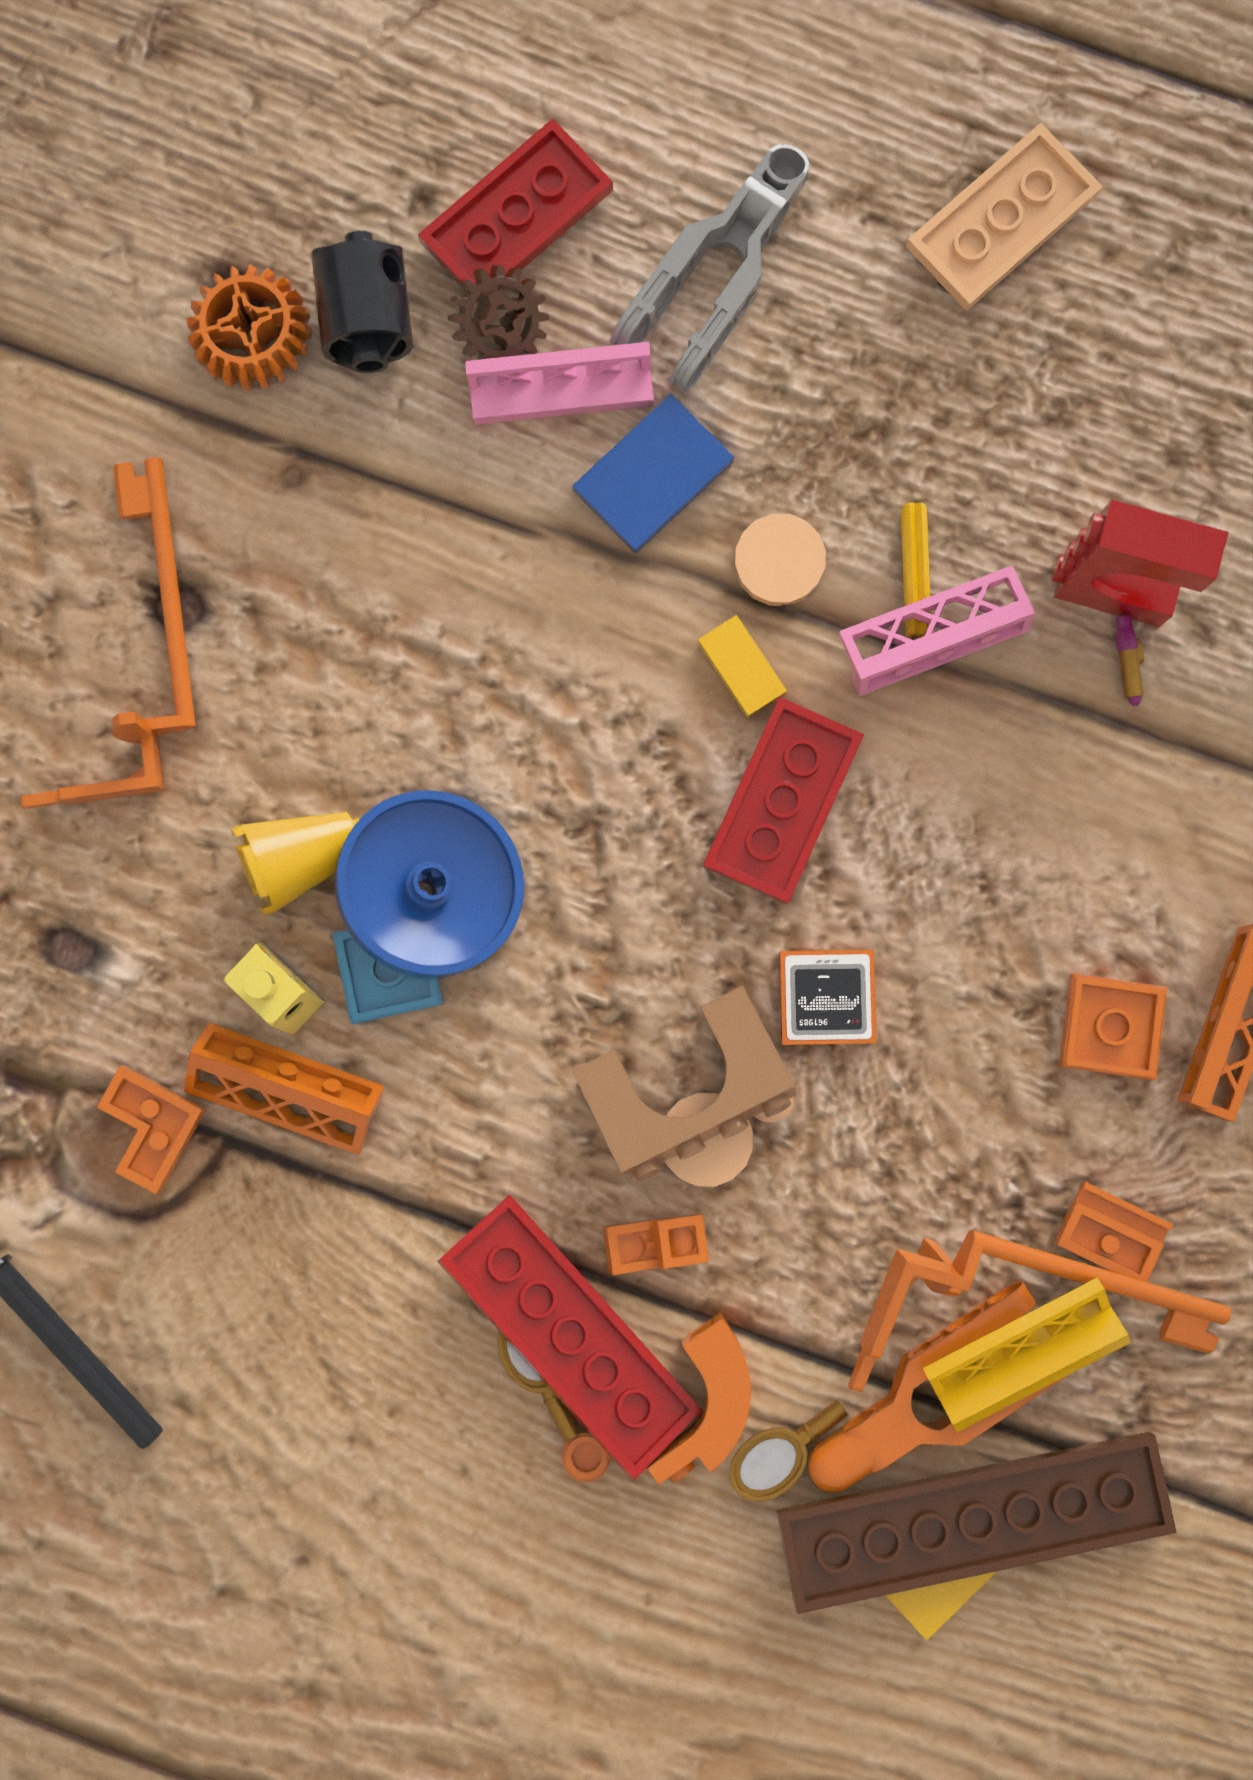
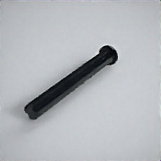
[0,1254,163,1449]

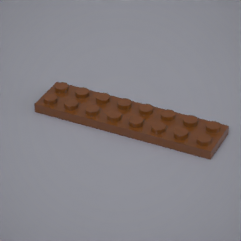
[776,1432,1177,1614]

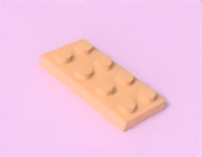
[906,123,1103,311]

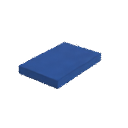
[572,394,734,554]

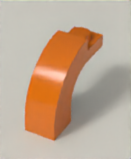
[647,1312,751,1485]

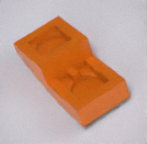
[602,1214,709,1275]

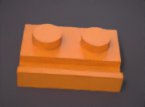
[1053,1181,1173,1282]

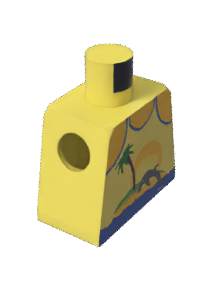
[223,941,326,1036]

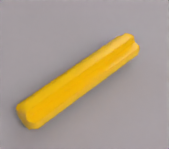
[901,503,931,639]

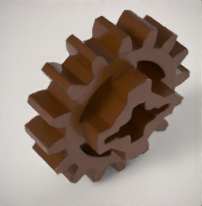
[448,265,549,360]

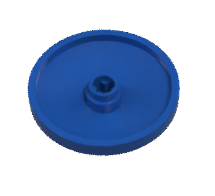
[334,790,524,978]

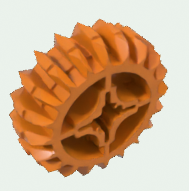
[186,264,312,392]

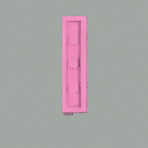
[465,342,654,425]
[839,565,1035,696]

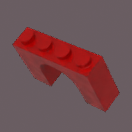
[1051,499,1229,628]

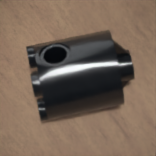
[311,231,414,373]

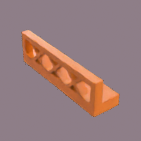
[1177,924,1253,1122]
[184,1023,384,1155]

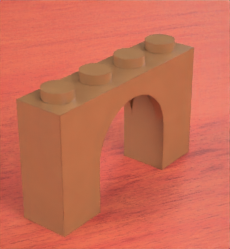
[572,986,796,1181]

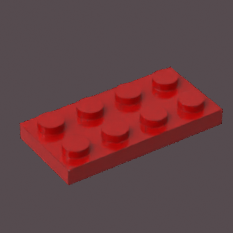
[418,118,613,304]
[702,697,864,905]

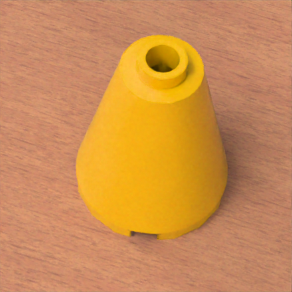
[231,812,360,917]

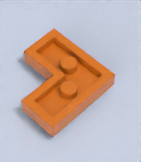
[97,1065,207,1194]

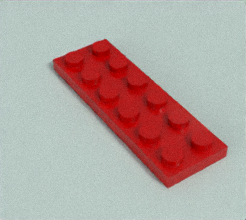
[437,1195,703,1480]

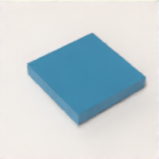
[332,930,444,1025]

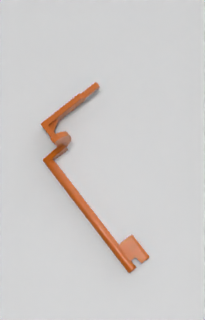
[21,457,196,809]
[848,1230,1231,1392]

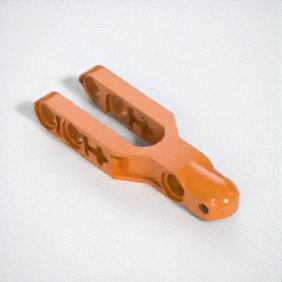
[807,1281,1065,1493]

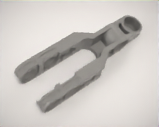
[610,144,809,393]

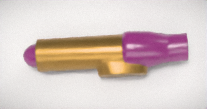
[1115,615,1144,706]

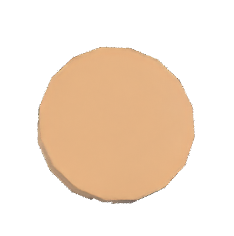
[735,514,826,606]
[665,1093,753,1187]

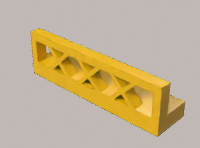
[923,1278,1131,1432]

